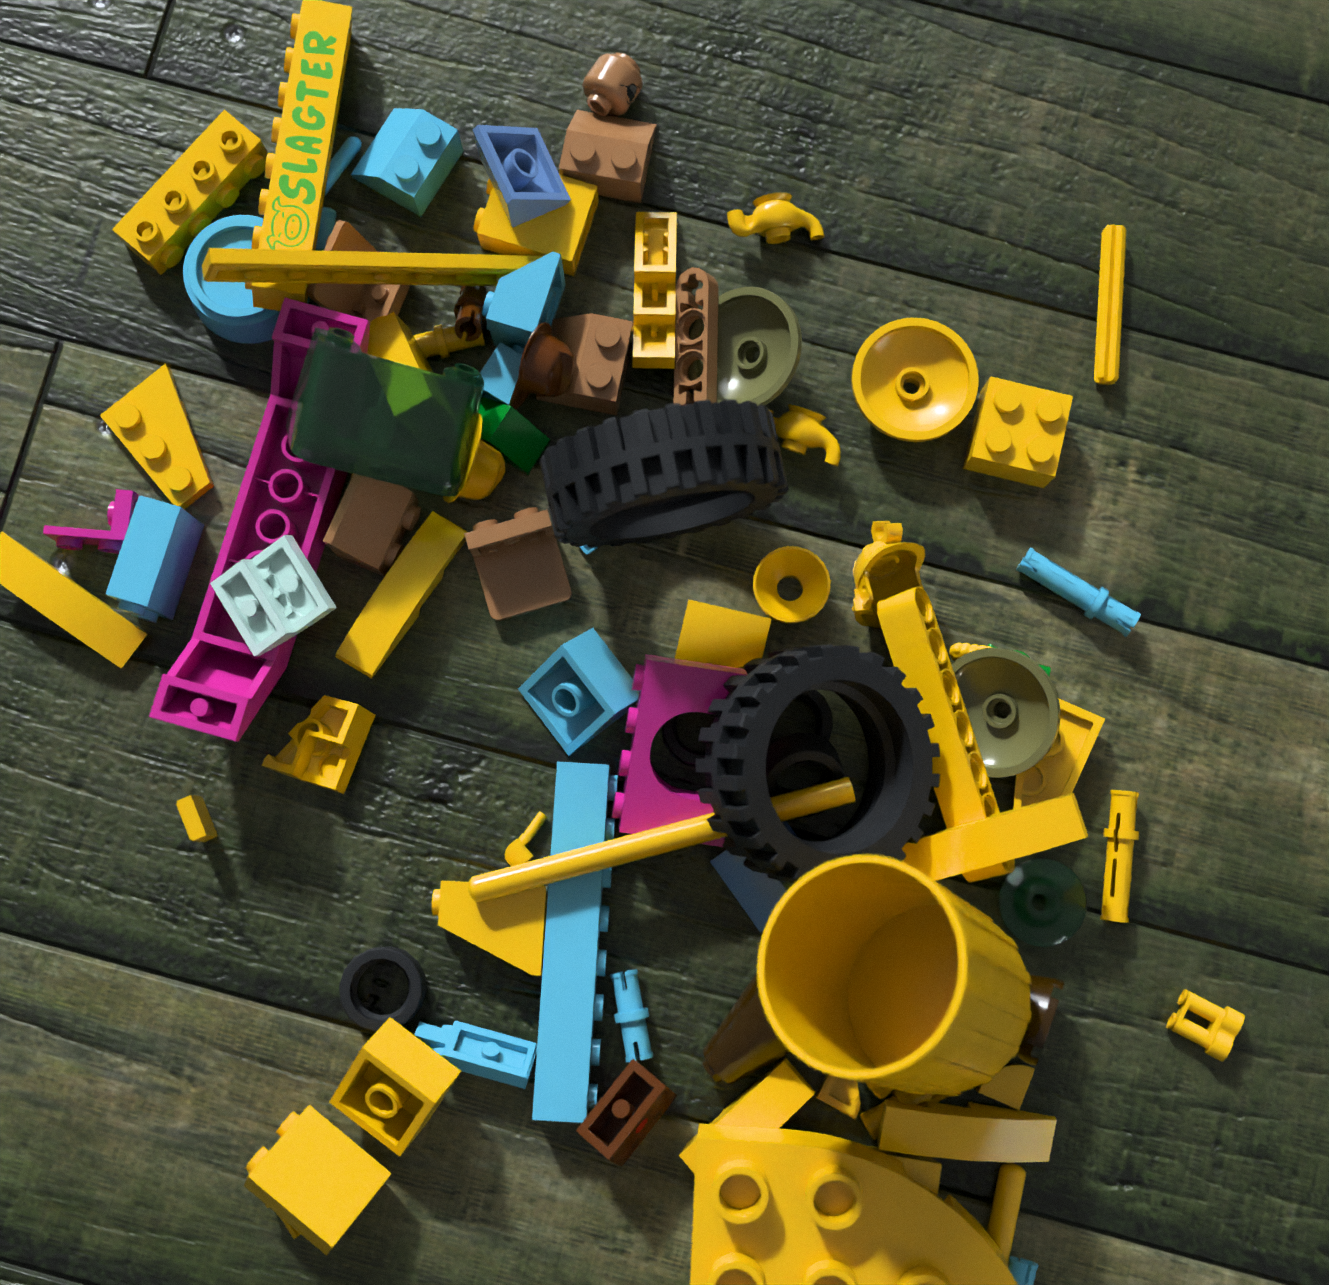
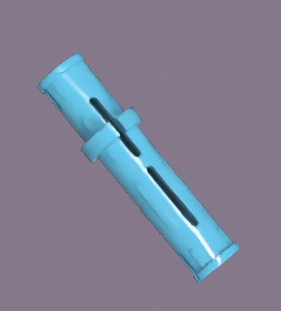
[1016,547,1141,637]

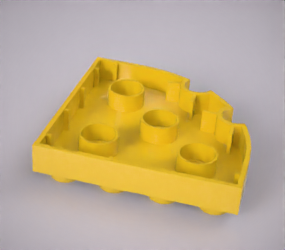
[690,1123,1018,1285]

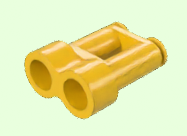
[1166,989,1245,1062]

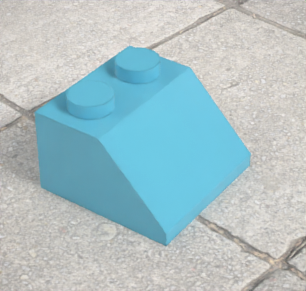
[351,108,464,217]
[482,252,566,348]
[518,628,639,756]

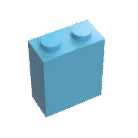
[105,495,204,623]

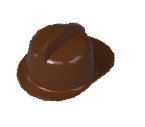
[509,322,575,410]

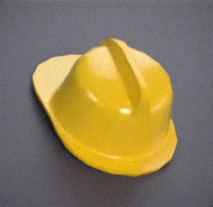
[442,413,506,503]

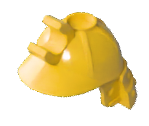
[852,521,925,628]

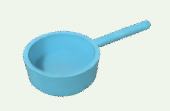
[183,136,361,344]

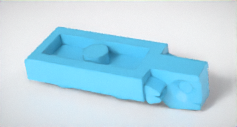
[414,1021,537,1089]

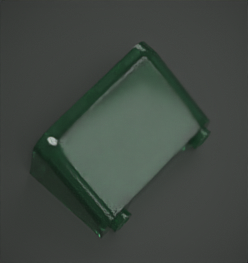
[285,327,485,497]

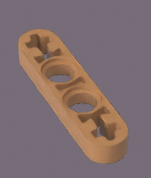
[674,268,718,405]

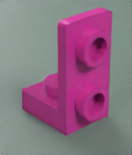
[43,489,139,554]

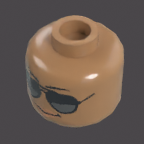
[582,52,643,116]

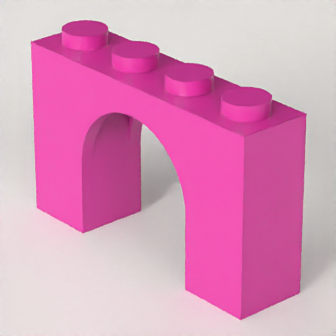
[612,654,748,847]

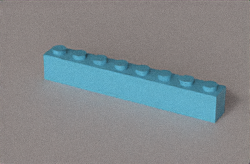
[532,761,618,1123]

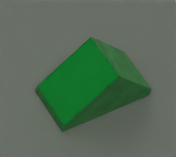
[458,396,551,475]

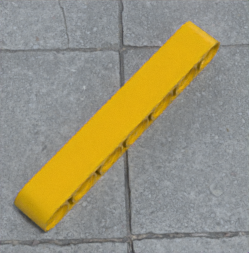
[877,586,1015,883]

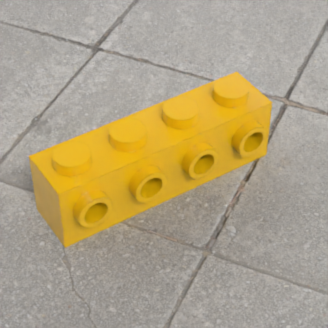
[112,109,268,275]

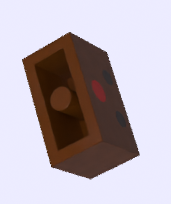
[576,1059,678,1167]

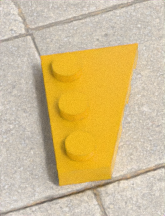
[100,363,214,510]
[1012,698,1105,809]

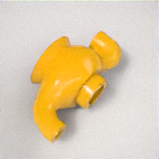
[727,192,824,244]
[769,404,841,467]

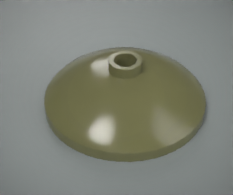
[688,287,802,406]
[952,647,1060,778]

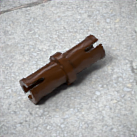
[454,286,487,342]

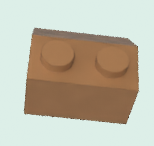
[559,110,656,203]
[536,313,633,415]
[323,462,421,577]

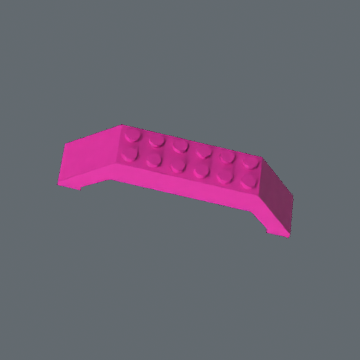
[149,298,370,742]

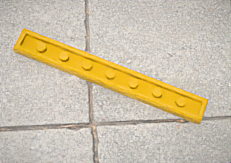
[202,248,543,286]

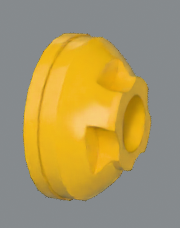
[753,546,831,624]

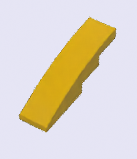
[633,212,677,369]
[335,511,467,679]
[0,531,147,669]
[901,793,1088,881]
[877,1100,1057,1163]

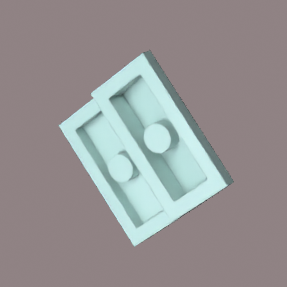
[210,535,337,657]

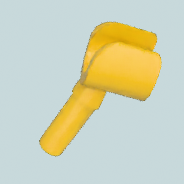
[505,811,548,866]

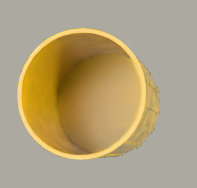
[757,855,1032,1096]

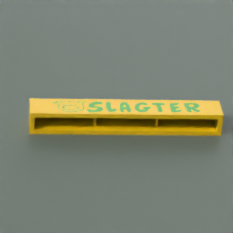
[245,0,352,311]

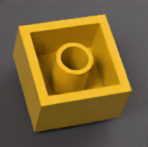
[963,376,1073,488]
[329,1017,461,1157]

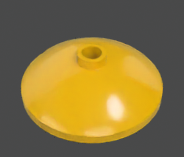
[851,318,979,442]

